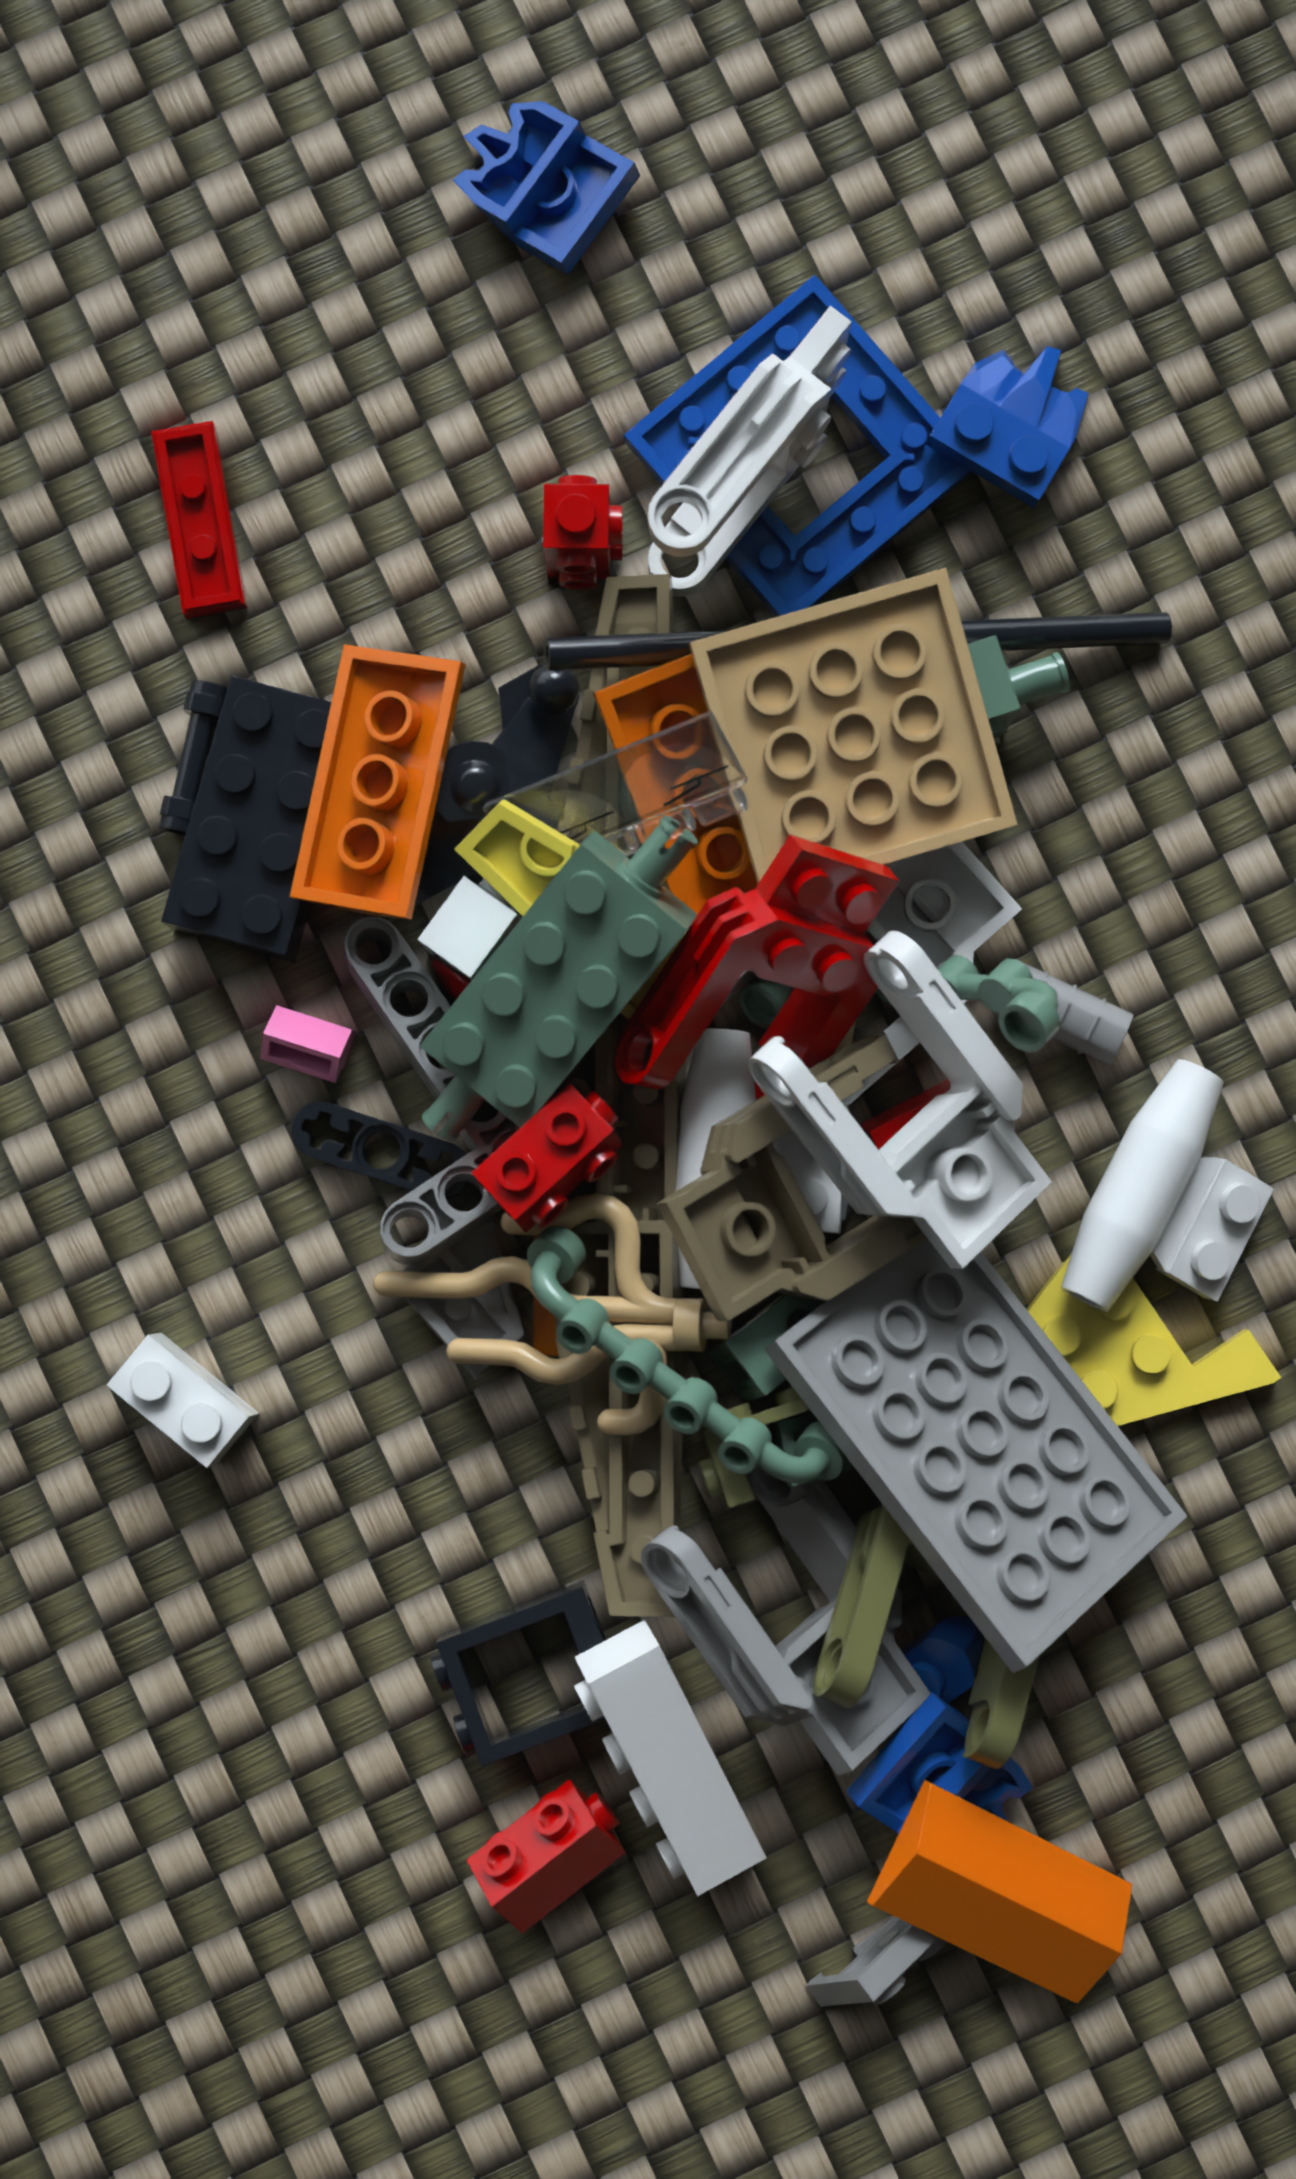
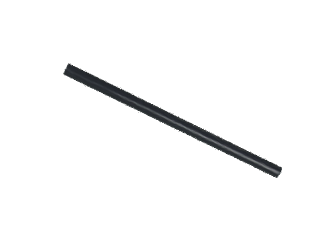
[544,612,1172,671]

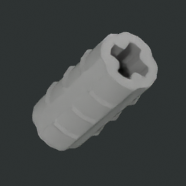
[995,961,1133,1066]

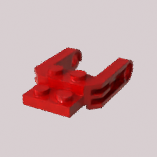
[615,835,899,1100]

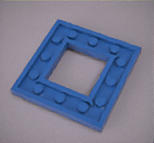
[624,274,973,617]

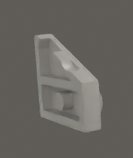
[403,1216,524,1380]
[805,1916,947,2007]

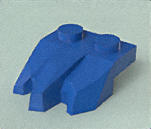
[453,101,640,275]
[926,346,1089,508]
[846,1693,1033,1835]

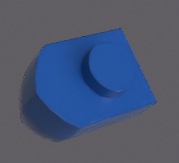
[902,1616,985,1703]

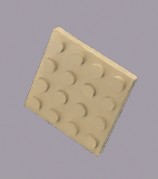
[689,568,1018,884]

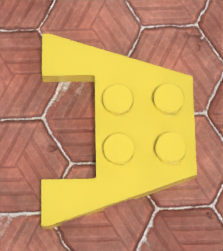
[1026,1254,1281,1426]

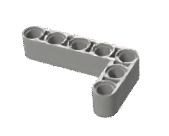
[344,917,520,1265]

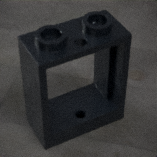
[430,1580,606,1767]

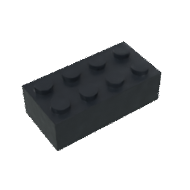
[161,675,331,963]

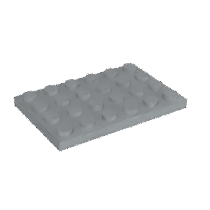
[764,1238,1187,1673]

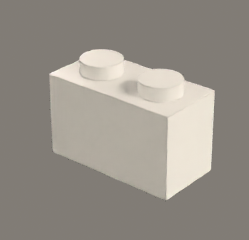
[417,876,520,982]
[107,1333,259,1468]

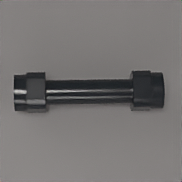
[158,680,228,836]

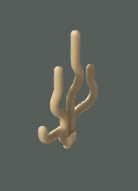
[373,1193,732,1436]

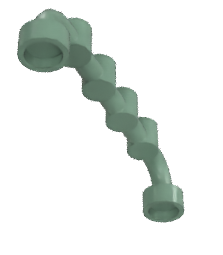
[739,955,1060,1052]
[527,1226,849,1484]

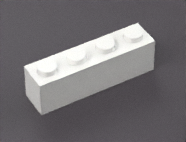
[574,1620,767,1896]

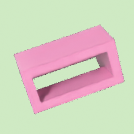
[260,1005,356,1083]

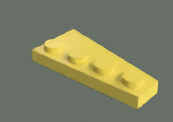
[455,799,697,1020]

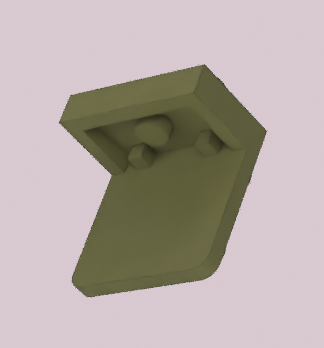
[698,1388,811,1508]

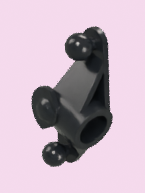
[414,663,580,907]

